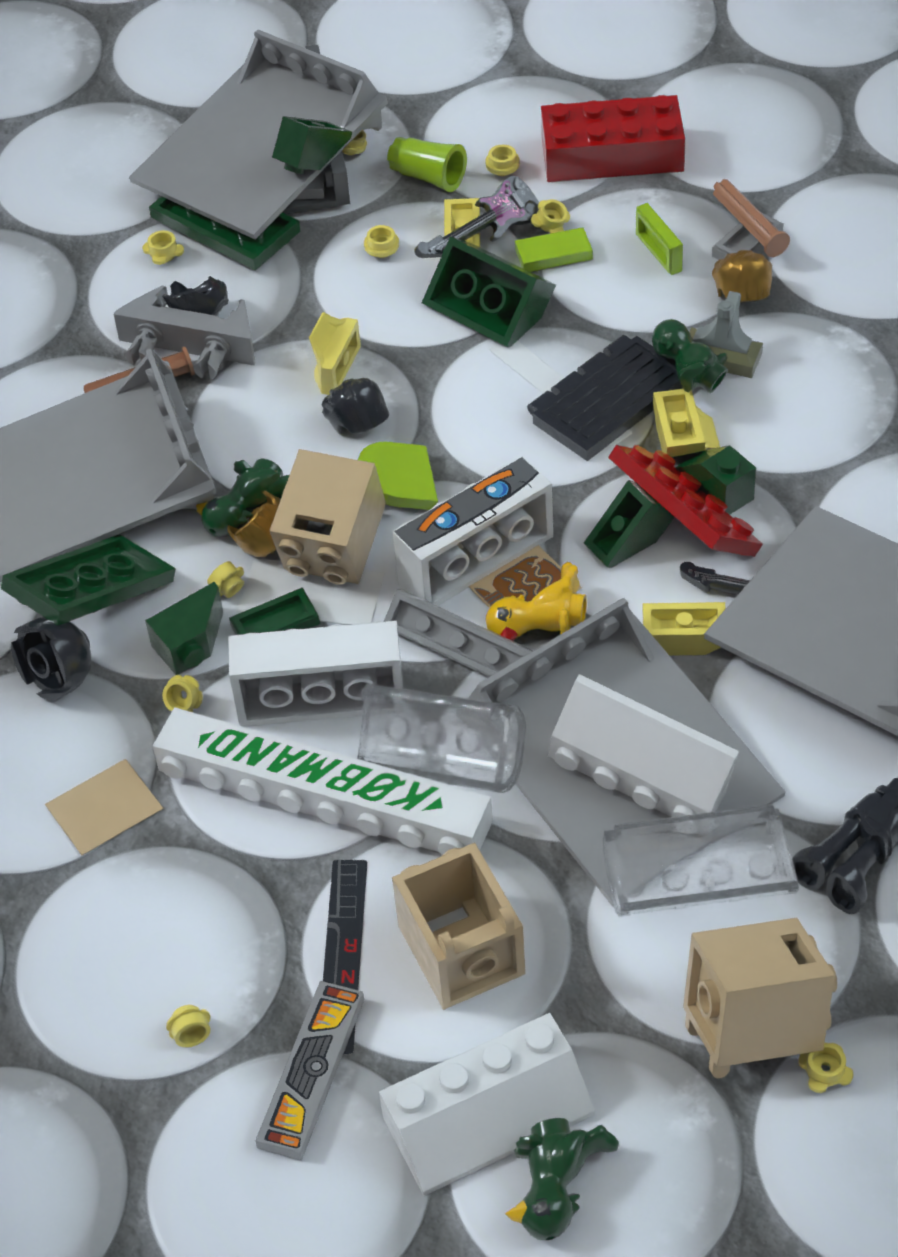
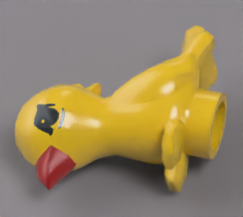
[485,562,587,641]

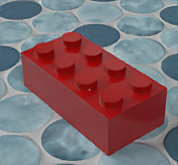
[541,95,685,182]

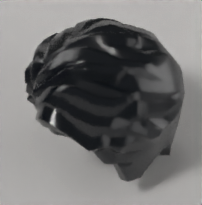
[162,276,229,316]
[321,378,389,434]

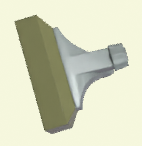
[690,291,763,378]

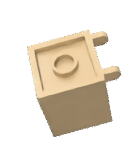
[270,449,386,584]
[392,842,526,1010]
[683,918,837,1078]

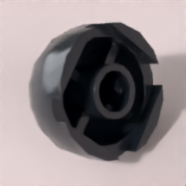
[11,617,91,701]

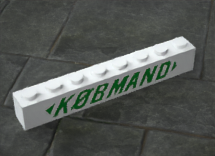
[153,707,493,855]

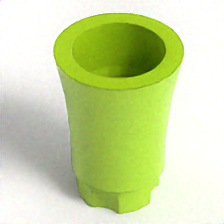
[387,137,467,192]

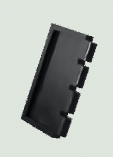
[527,335,683,461]

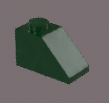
[272,116,352,174]
[675,445,756,515]
[583,480,675,568]
[145,582,223,675]

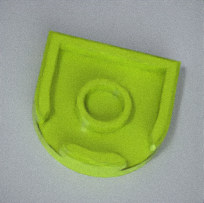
[358,442,438,510]

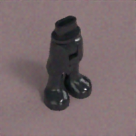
[789,778,898,914]

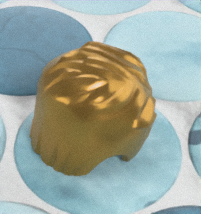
[712,250,773,302]
[227,491,281,557]

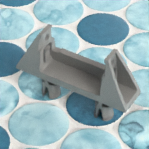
[113,285,256,380]

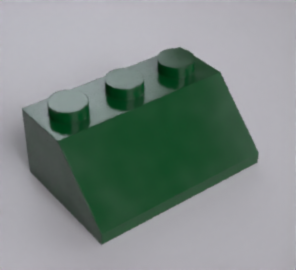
[421,236,556,347]

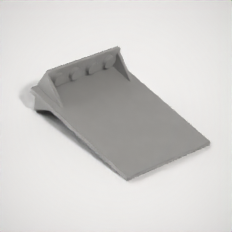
[129,30,388,239]
[0,348,216,582]
[704,506,898,736]
[458,598,786,907]

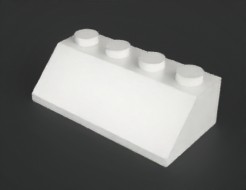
[548,674,739,833]
[379,1013,595,1196]

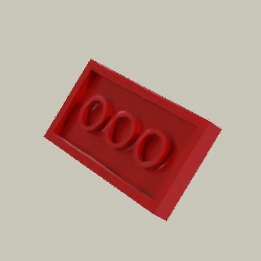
[608,445,763,557]

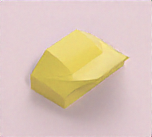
[309,312,361,395]
[653,389,720,457]
[642,602,726,656]

